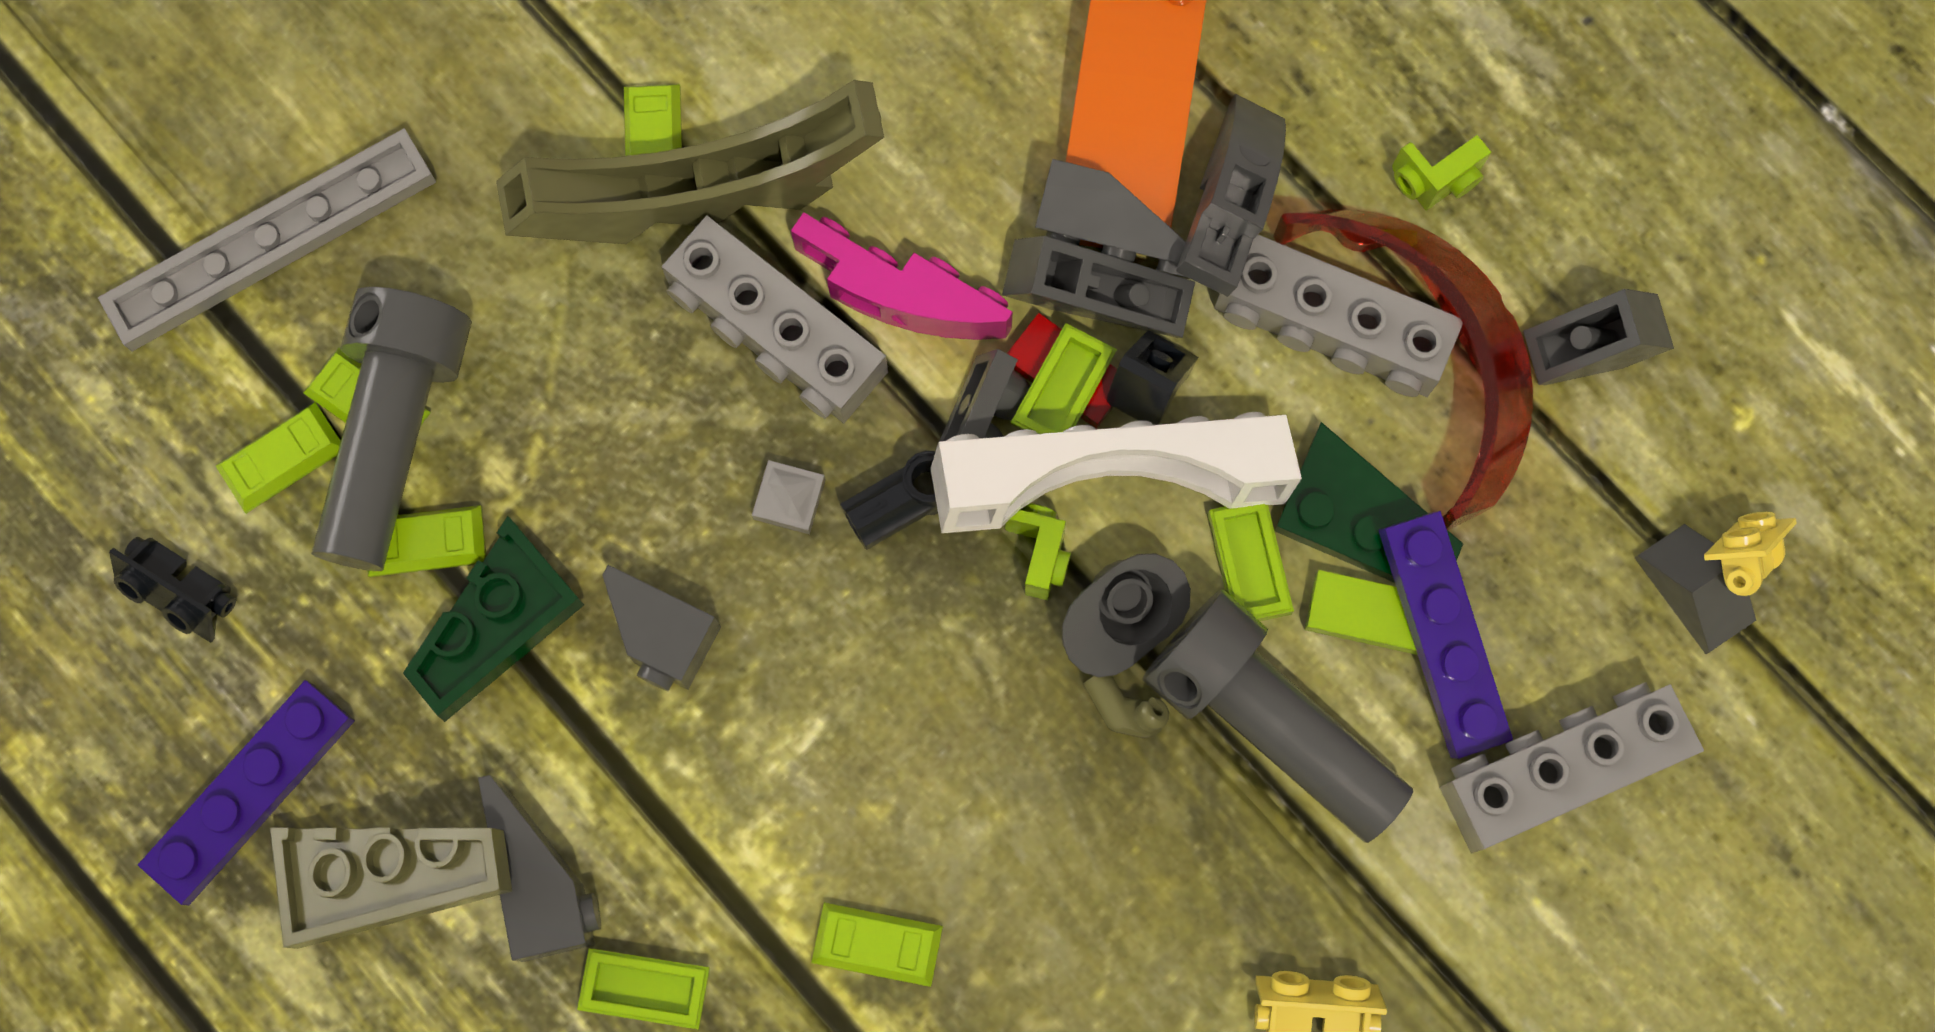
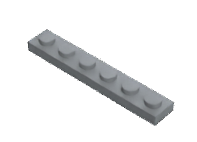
[97,128,436,351]

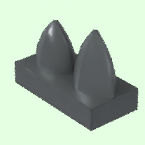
[935,349,1030,451]

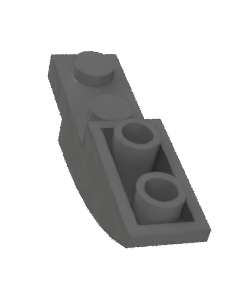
[1176,94,1286,297]

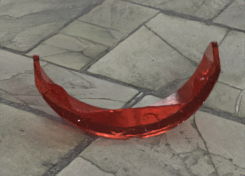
[1273,209,1533,530]

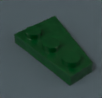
[1274,422,1463,583]
[403,516,584,722]

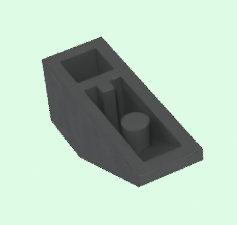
[1002,236,1195,338]
[478,775,601,962]

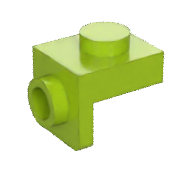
[1392,135,1492,211]
[1005,504,1071,601]

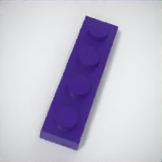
[1378,511,1513,759]
[138,680,355,906]

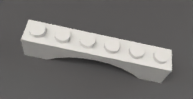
[930,412,1302,533]

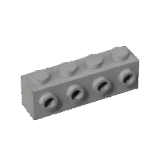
[661,215,888,424]
[1214,235,1464,397]
[1439,682,1704,853]

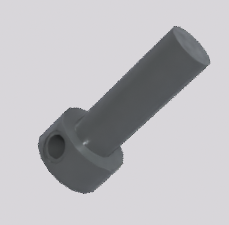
[311,287,472,571]
[1142,589,1413,843]

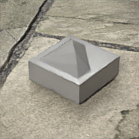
[752,460,826,535]

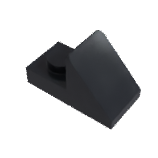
[1106,330,1199,425]

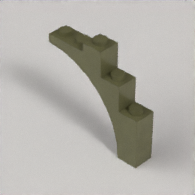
[496,80,884,244]

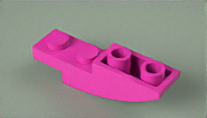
[791,212,1013,340]

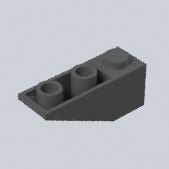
[1035,159,1188,278]

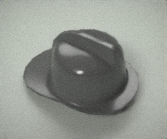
[1062,553,1191,677]

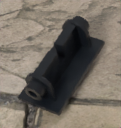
[109,537,236,643]

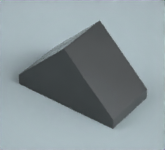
[1635,524,1756,654]

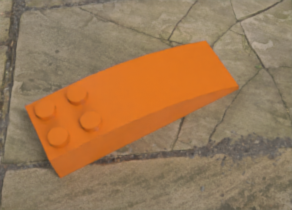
[1066,0,1206,254]

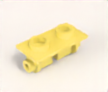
[1704,512,1797,596]
[1254,971,1387,1032]

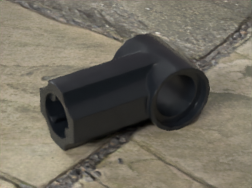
[840,450,938,550]

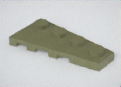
[270,828,512,949]

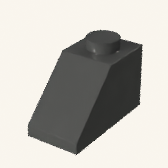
[1523,289,1674,385]
[602,565,721,692]

